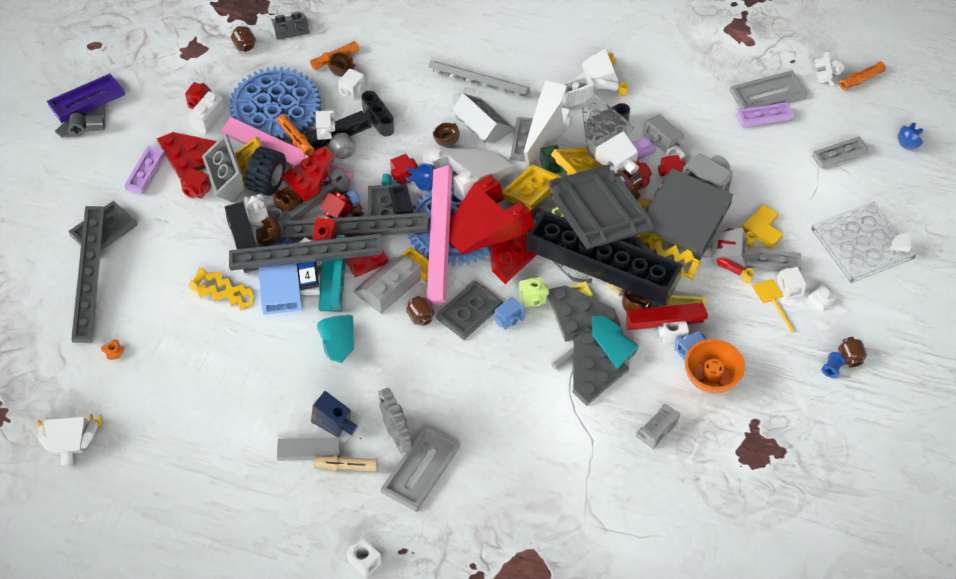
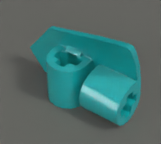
[317,315,354,363]
[592,315,639,369]

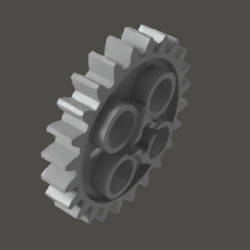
[378,387,412,454]

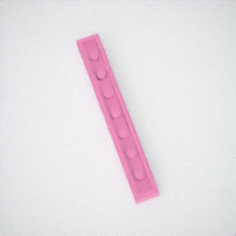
[221,117,354,184]
[427,165,452,305]

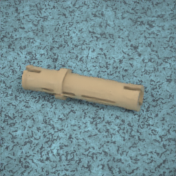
[314,455,377,472]

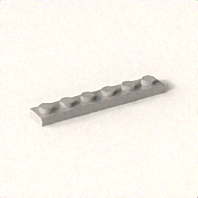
[428,61,530,97]

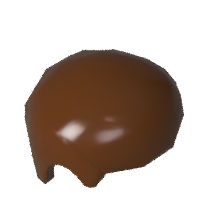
[328,52,356,77]
[433,122,460,147]
[273,187,302,212]
[256,217,281,245]
[622,290,651,311]

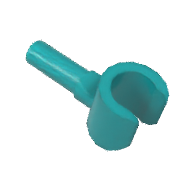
[381,173,400,185]

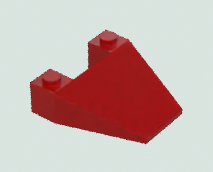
[449,175,535,255]

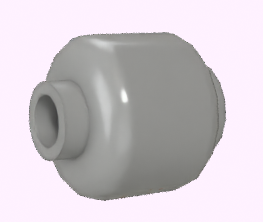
[329,133,356,159]

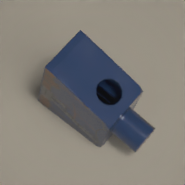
[311,391,358,437]

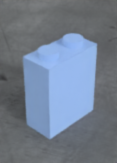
[259,264,302,315]

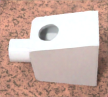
[595,132,639,175]

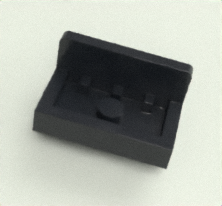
[271,12,309,40]

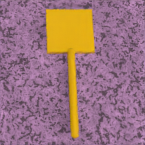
[752,279,794,332]

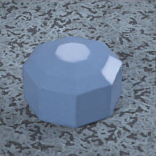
[345,189,360,208]

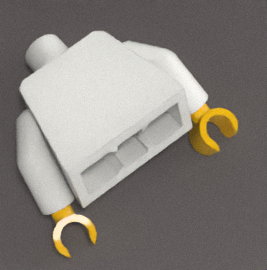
[576,49,628,96]
[37,414,102,466]

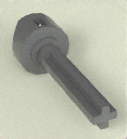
[288,169,350,221]

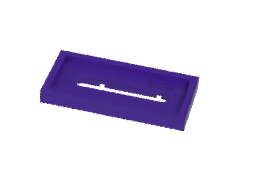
[47,73,125,123]

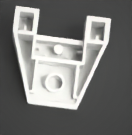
[524,80,572,167]
[423,148,514,201]

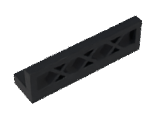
[304,111,372,151]

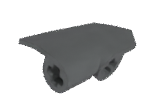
[55,105,105,138]

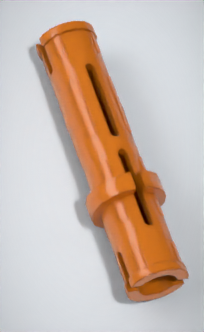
[310,41,359,70]
[839,61,886,90]
[277,114,314,156]

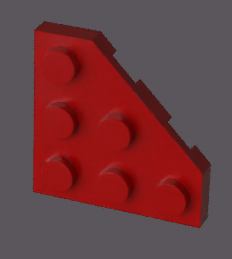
[157,132,217,178]
[281,146,335,202]
[490,233,537,285]

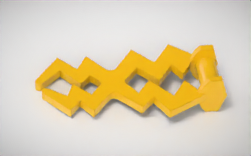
[641,237,701,280]
[189,267,254,310]

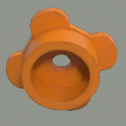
[101,339,125,360]

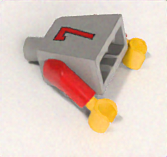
[703,227,755,283]

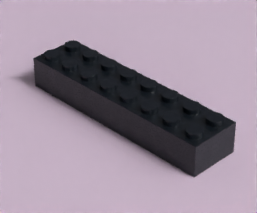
[526,210,683,306]

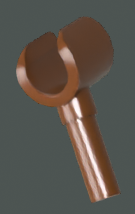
[350,204,364,217]

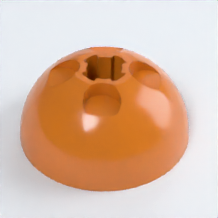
[685,339,745,394]

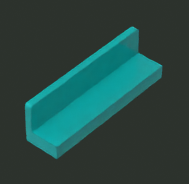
[318,235,346,311]

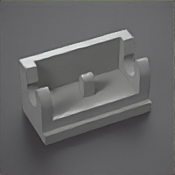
[642,114,684,153]
[636,404,681,449]

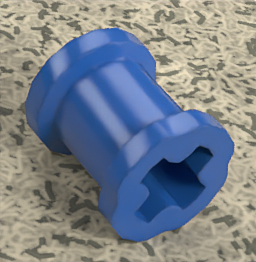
[821,352,845,378]

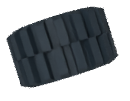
[245,146,286,196]

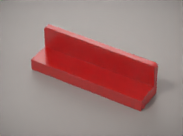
[626,302,708,330]

